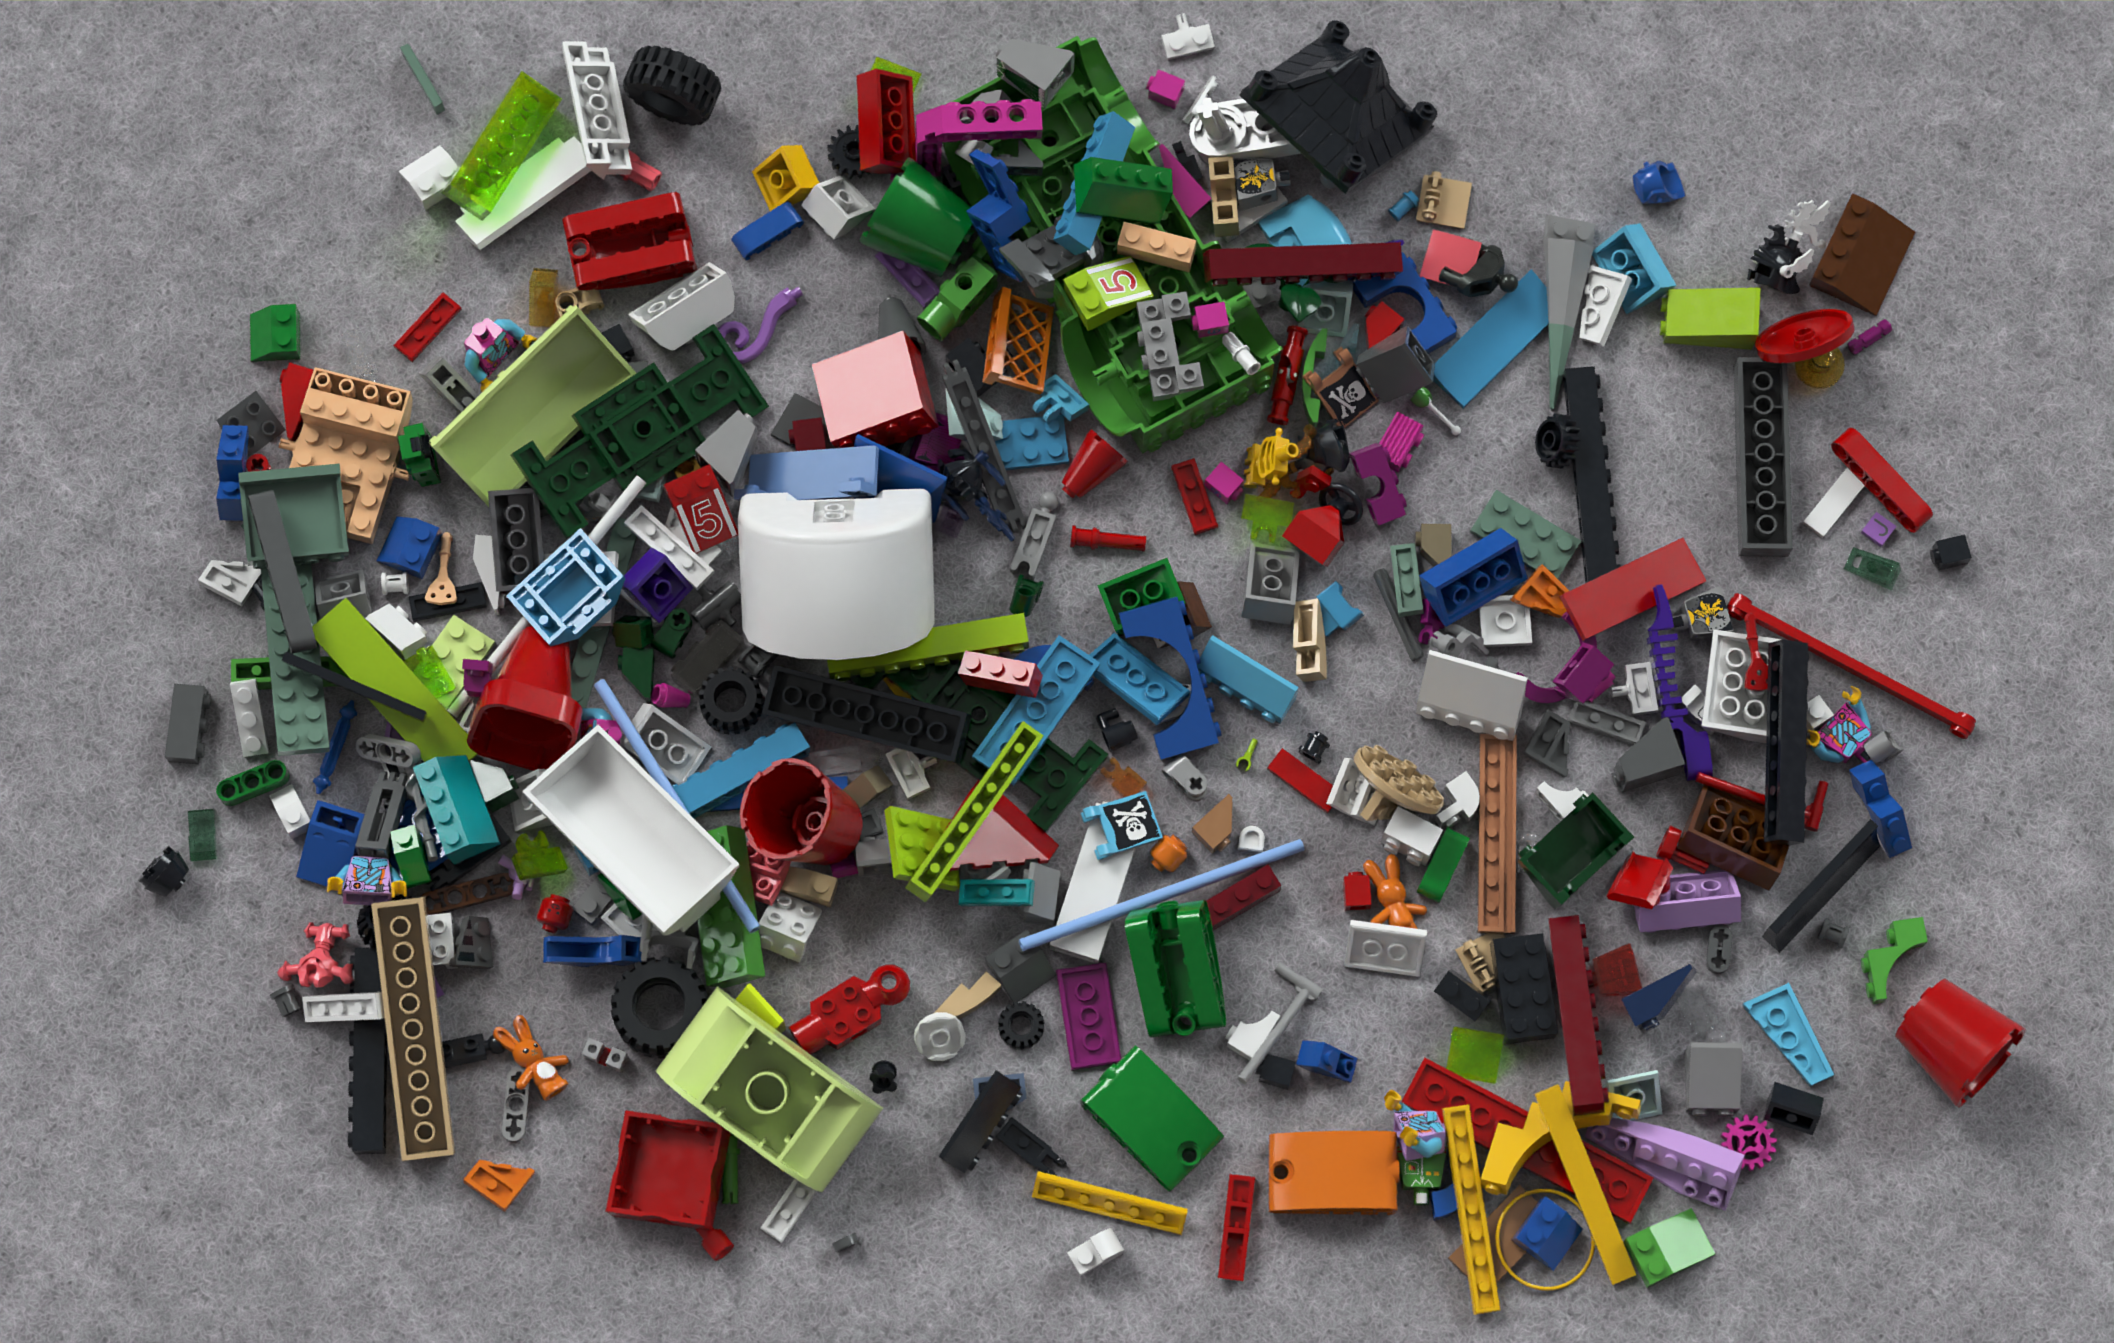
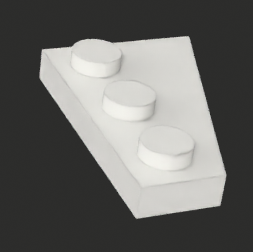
[1579,265,1632,347]

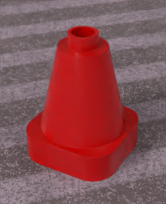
[467,626,583,771]

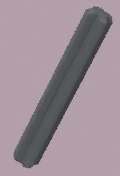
[1373,568,1424,661]

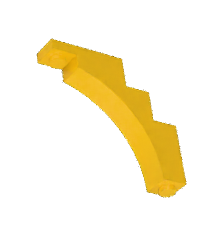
[1481,1081,1641,1195]

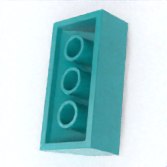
[413,755,501,864]

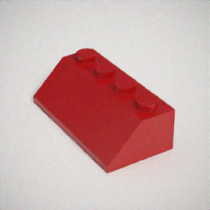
[856,69,916,174]

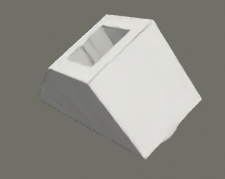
[473,535,506,615]

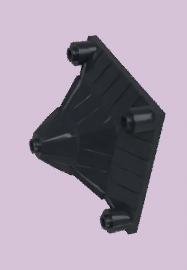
[1239,20,1437,194]

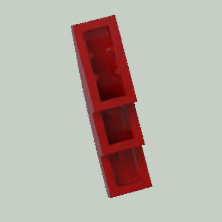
[1218,1174,1255,1281]

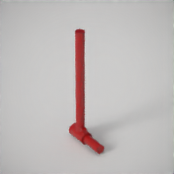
[1696,772,1829,832]

